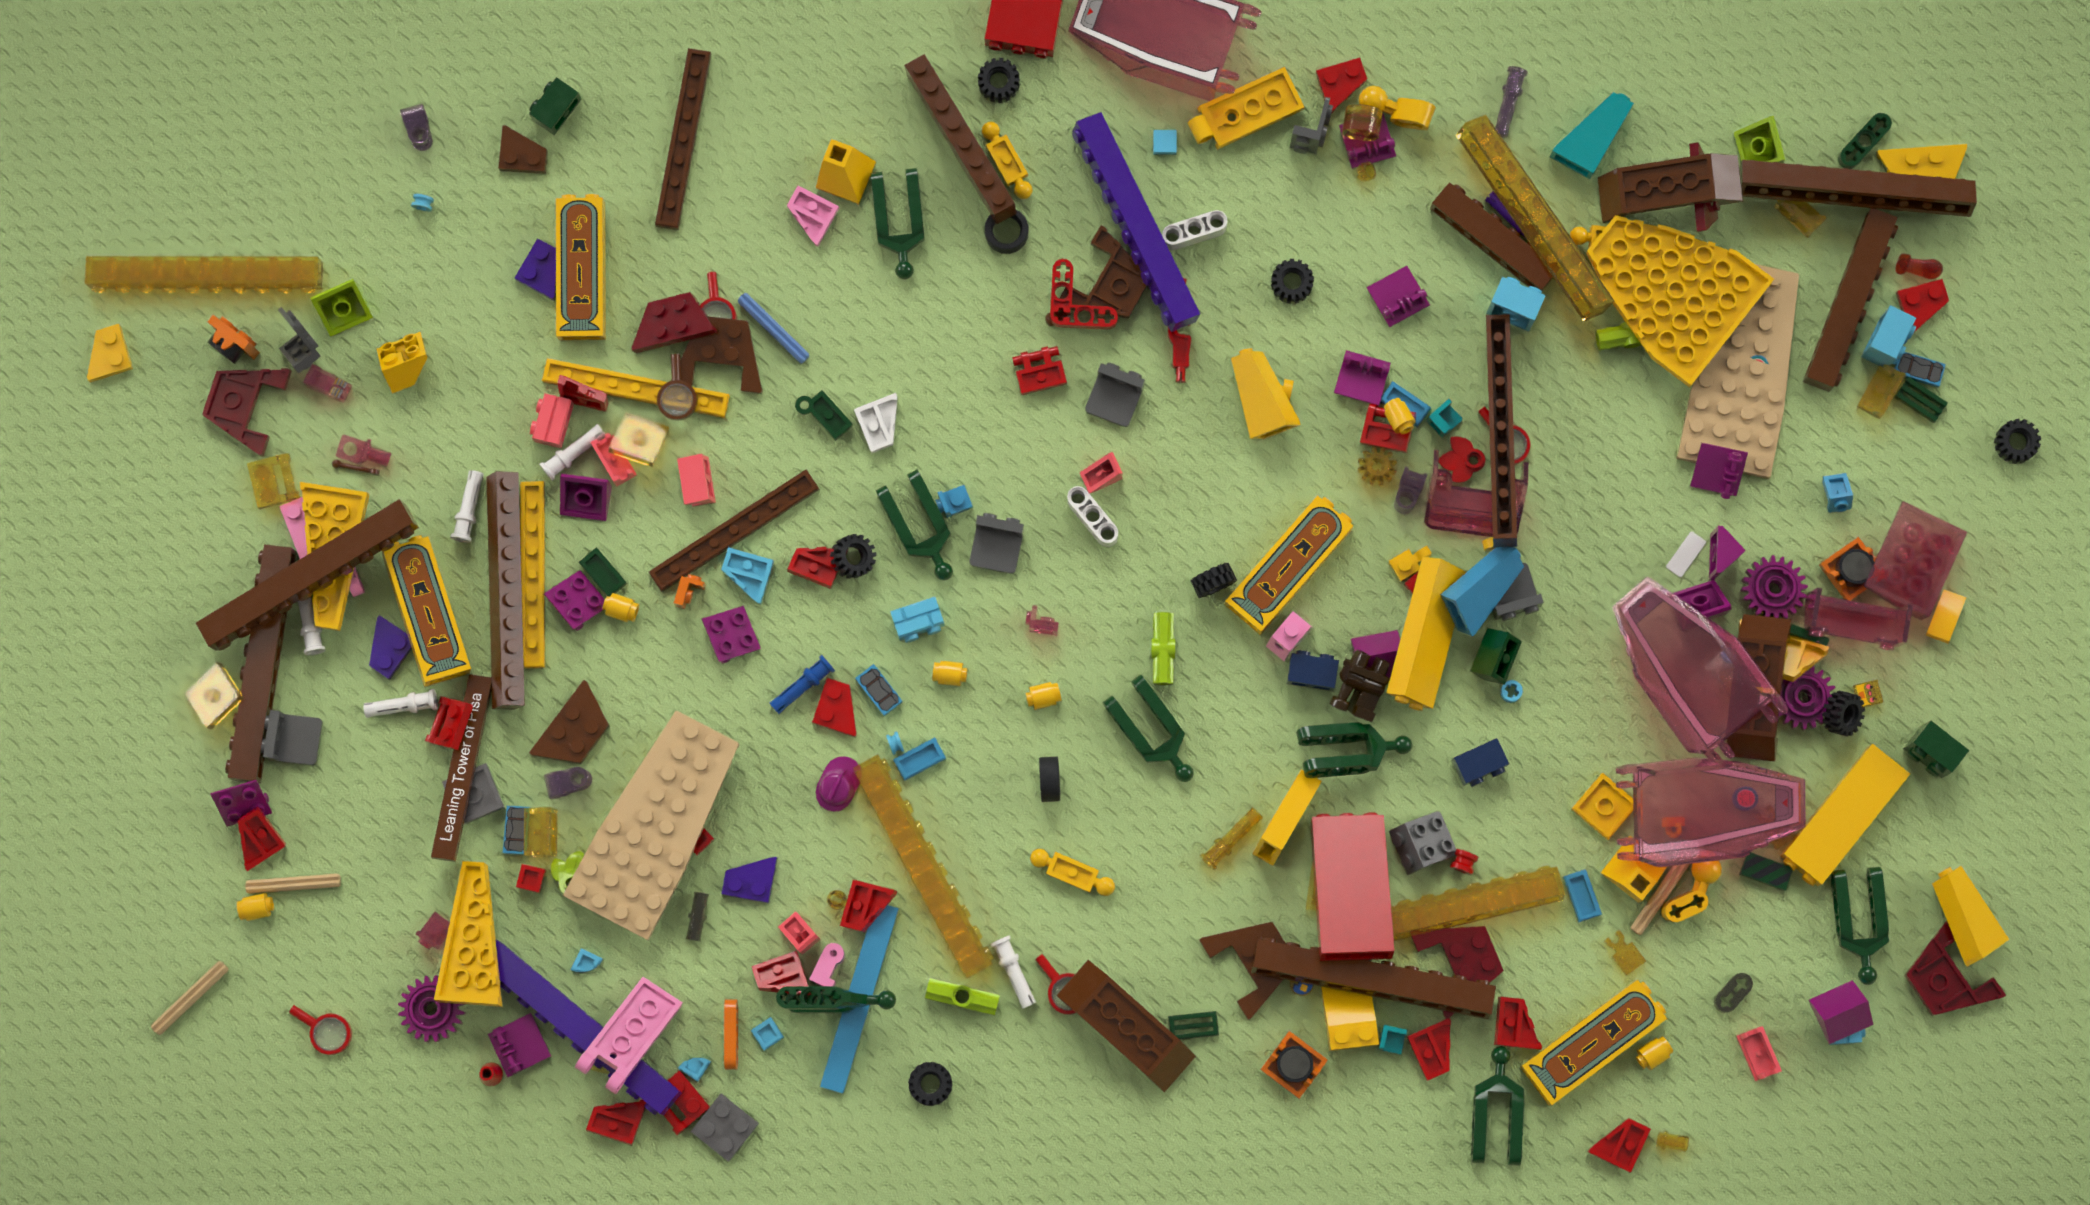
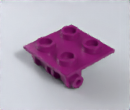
[1339,113,1396,169]
[1366,266,1430,328]
[1334,350,1391,406]
[1690,442,1748,499]
[544,570,605,631]
[702,606,761,664]
[210,780,272,827]
[487,1013,551,1077]

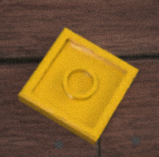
[1571,773,1639,840]

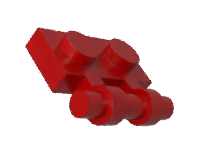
[1012,346,1067,395]

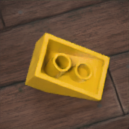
[1321,987,1379,1051]

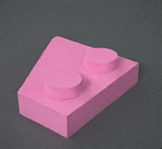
[787,186,839,247]

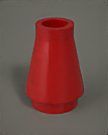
[479,1062,503,1086]

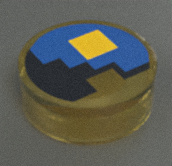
[1290,980,1314,996]

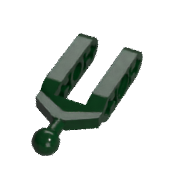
[871,168,925,280]
[875,469,953,581]
[1102,675,1194,782]
[1296,722,1412,778]
[1831,867,1889,985]
[776,986,896,1013]
[1471,1046,1524,1166]

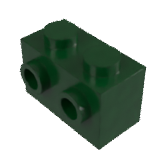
[529,77,582,135]
[1470,628,1522,685]

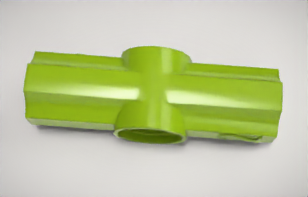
[1595,322,1642,351]
[1151,612,1175,685]
[925,978,1000,1016]

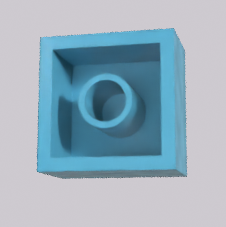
[1486,277,1546,332]
[1861,305,1916,369]

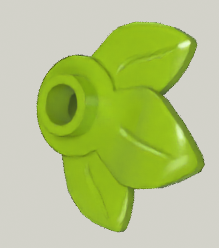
[551,851,584,894]

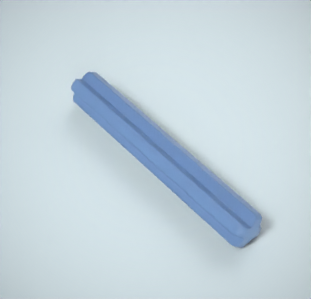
[738,293,809,364]

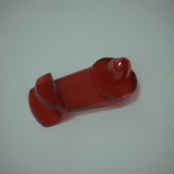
[1895,254,1943,279]

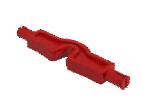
[1168,278,1191,383]

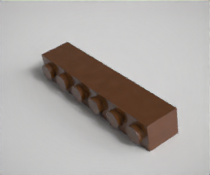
[1430,182,1559,291]

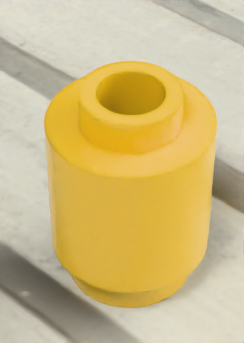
[1384,398,1416,434]
[602,593,639,622]
[932,661,967,686]
[1025,682,1062,710]
[237,893,274,921]
[1636,1036,1673,1070]

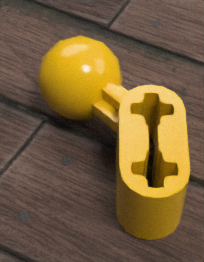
[1359,86,1436,130]
[1661,854,1722,922]

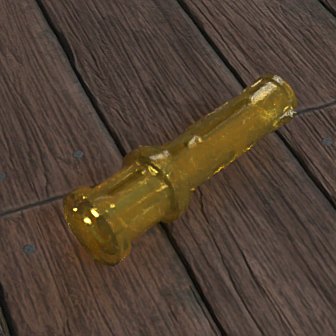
[1199,808,1263,870]

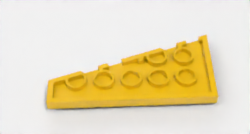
[300,482,370,631]
[434,861,502,1007]

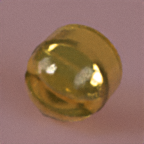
[1356,161,1376,182]
[827,890,847,910]

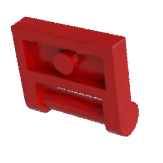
[1360,403,1416,453]
[425,696,474,750]
[663,1070,710,1135]

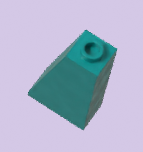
[1550,92,1634,179]

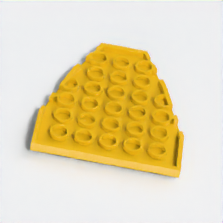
[1586,215,1774,388]

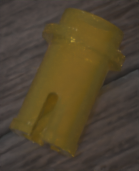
[1657,1130,1689,1152]

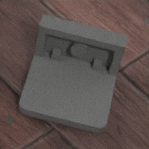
[1289,97,1333,154]
[278,307,321,373]
[1085,363,1145,427]
[969,513,1024,574]
[1492,563,1544,621]
[261,710,323,765]
[1389,811,1456,875]

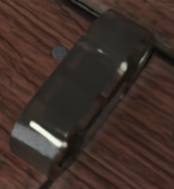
[1714,973,1753,1013]

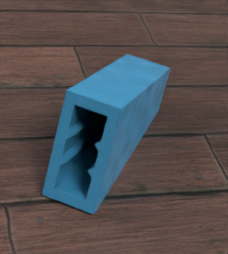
[1440,547,1524,636]

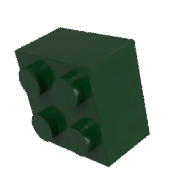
[1903,721,1970,778]

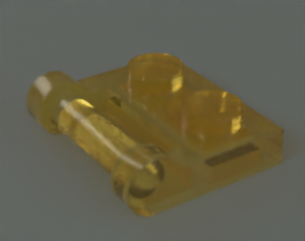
[247,453,300,509]

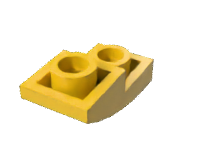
[1926,589,1967,644]

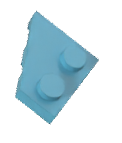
[721,547,774,605]

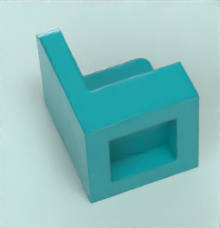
[1426,399,1462,438]
[1377,1025,1408,1055]

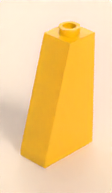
[1231,348,1301,439]
[1253,769,1322,866]
[1932,866,2009,966]

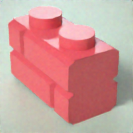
[530,393,574,449]

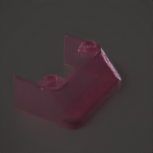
[1424,450,1529,537]
[1804,587,1913,650]

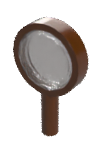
[657,354,698,421]

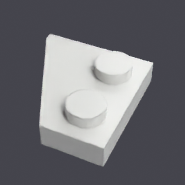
[854,393,897,454]

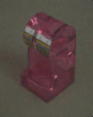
[303,364,352,403]

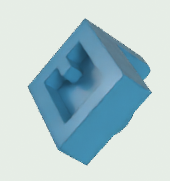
[1822,473,1853,513]
[935,485,973,518]

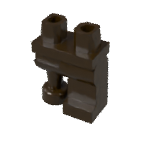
[1329,649,1390,722]

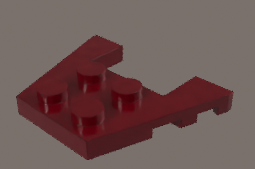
[202,368,292,457]
[1904,920,2006,1016]
[1409,926,1504,1019]

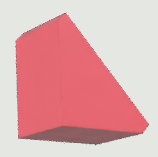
[1080,452,1123,494]
[778,912,820,955]

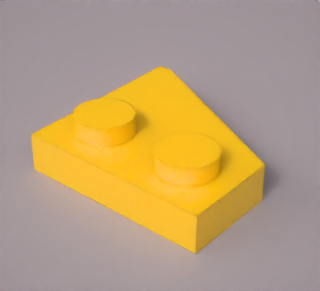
[87,324,133,383]

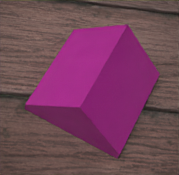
[560,474,612,521]
[1709,525,1746,580]
[1670,580,1732,629]
[1350,630,1400,678]
[1808,980,1874,1044]

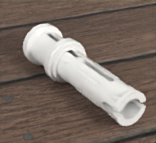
[539,424,605,480]
[450,470,484,543]
[298,597,325,655]
[364,689,438,718]
[990,935,1036,1009]

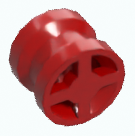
[1450,849,1479,875]

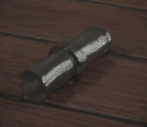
[686,892,709,942]

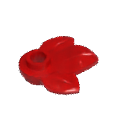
[1438,436,1486,483]

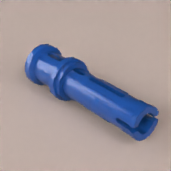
[769,655,835,714]

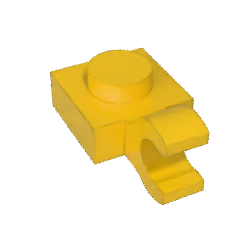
[1388,546,1432,582]

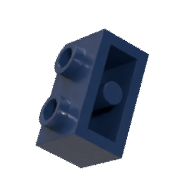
[1286,650,1339,691]
[1452,738,1509,787]

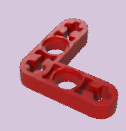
[1050,259,1118,330]

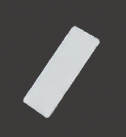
[1666,531,1706,577]

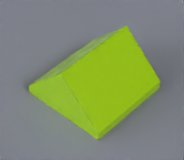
[1734,116,1785,163]
[310,279,373,337]

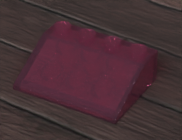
[1864,501,1967,620]

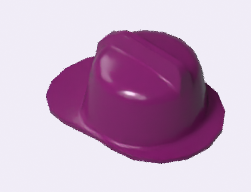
[815,756,862,812]

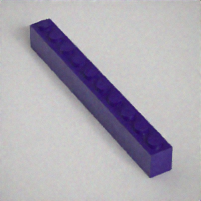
[1072,112,1200,332]
[496,939,682,1115]

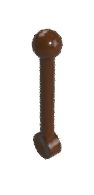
[332,459,380,476]

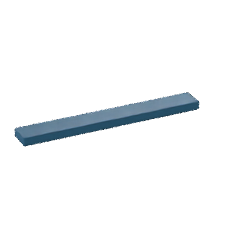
[820,905,899,1094]

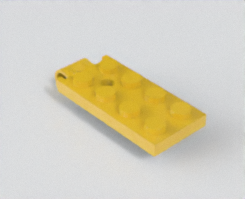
[1187,67,1305,150]

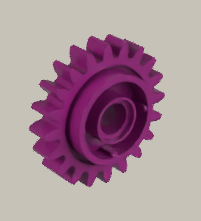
[1740,555,1808,619]
[1779,666,1836,731]
[398,975,466,1042]

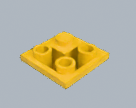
[816,139,876,204]
[377,332,428,394]
[1601,836,1668,903]

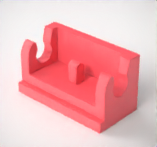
[591,433,637,487]
[677,454,716,507]
[1736,1026,1782,1081]

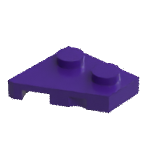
[514,238,556,301]
[369,615,412,680]
[721,857,778,903]

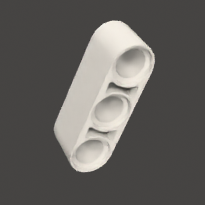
[1162,210,1227,251]
[1067,486,1118,547]

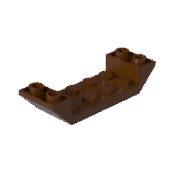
[1598,153,1743,223]
[1727,614,1792,762]
[1056,960,1196,1093]

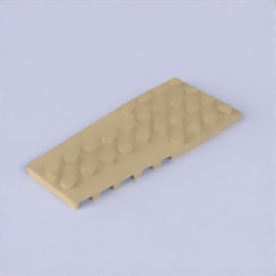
[1676,264,1799,479]
[563,711,739,940]

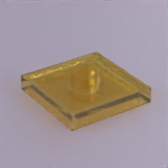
[608,412,670,467]
[185,662,244,730]

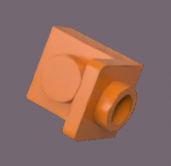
[674,574,706,609]

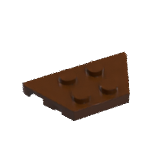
[529,680,610,764]

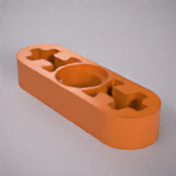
[724,999,738,1070]

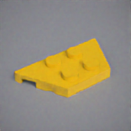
[1876,144,1967,179]
[1738,619,1829,682]

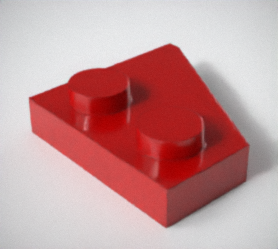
[787,547,848,589]
[1494,996,1542,1050]
[586,1100,646,1146]

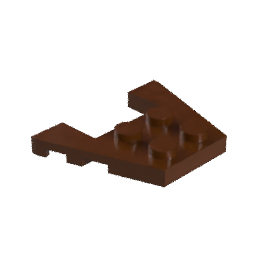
[1059,225,1148,319]
[671,316,763,394]
[1199,922,1286,1020]

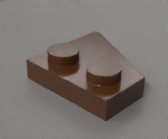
[498,125,548,174]

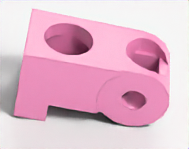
[809,943,845,986]

